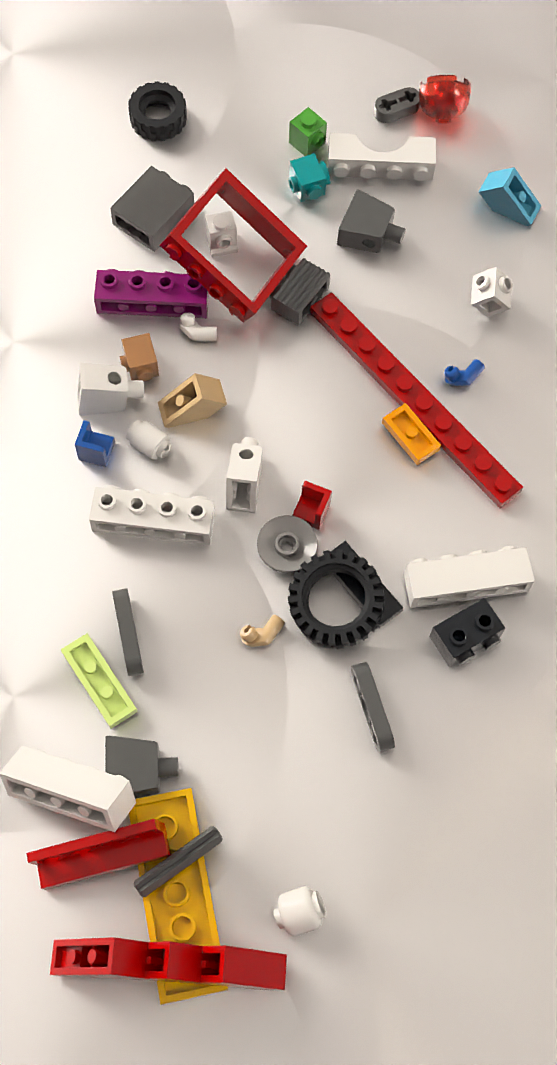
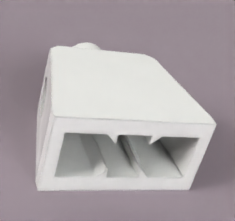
[77,363,144,415]
[226,437,263,513]

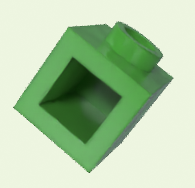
[289,107,327,156]

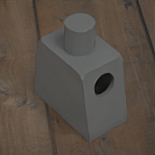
[337,189,406,253]
[105,736,179,799]

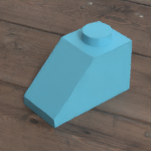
[479,167,541,226]

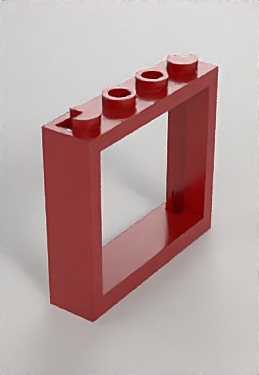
[159,168,307,323]

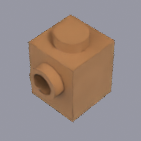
[119,333,159,382]

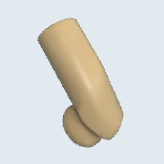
[240,615,285,647]

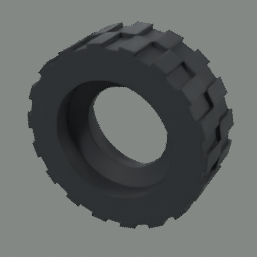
[128,81,187,141]

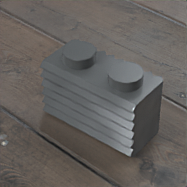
[270,258,330,326]

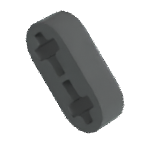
[374,87,421,123]

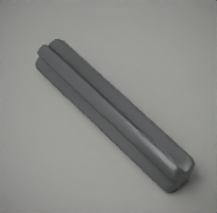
[133,826,223,897]

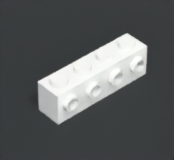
[89,485,215,545]
[403,546,535,608]
[0,746,136,832]

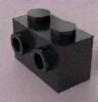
[429,598,505,667]

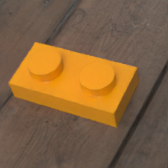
[382,403,441,465]

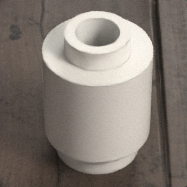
[126,420,171,460]

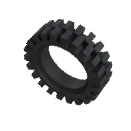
[288,549,385,649]

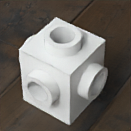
[471,267,513,317]

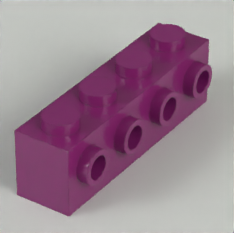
[94,269,209,319]

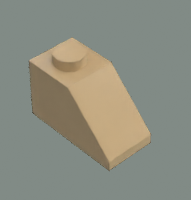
[158,373,227,428]

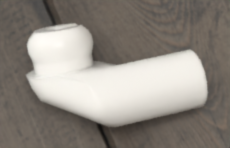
[179,313,217,341]

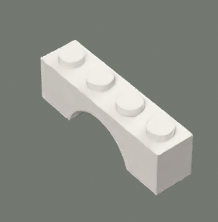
[328,133,436,181]

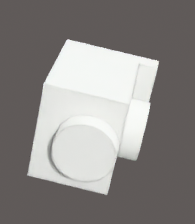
[205,211,238,257]

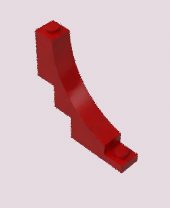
[50,937,287,990]

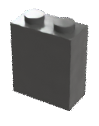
[110,165,194,252]

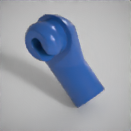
[444,359,485,386]

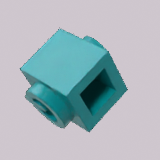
[288,153,331,202]

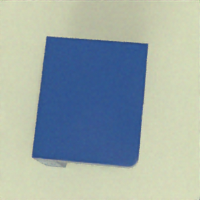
[74,420,115,467]

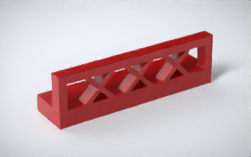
[26,819,171,890]

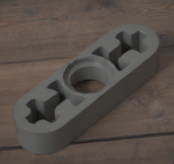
[112,588,144,676]
[351,662,395,752]

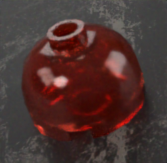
[419,75,471,124]

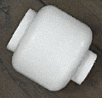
[274,886,326,937]

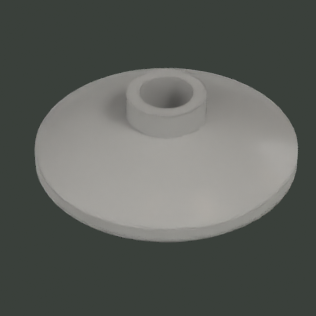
[257,515,317,573]

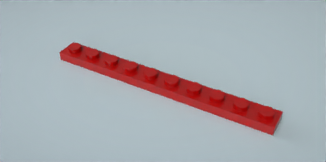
[310,292,523,509]

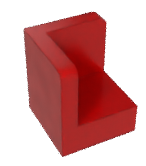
[292,481,332,530]

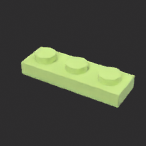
[61,633,138,729]

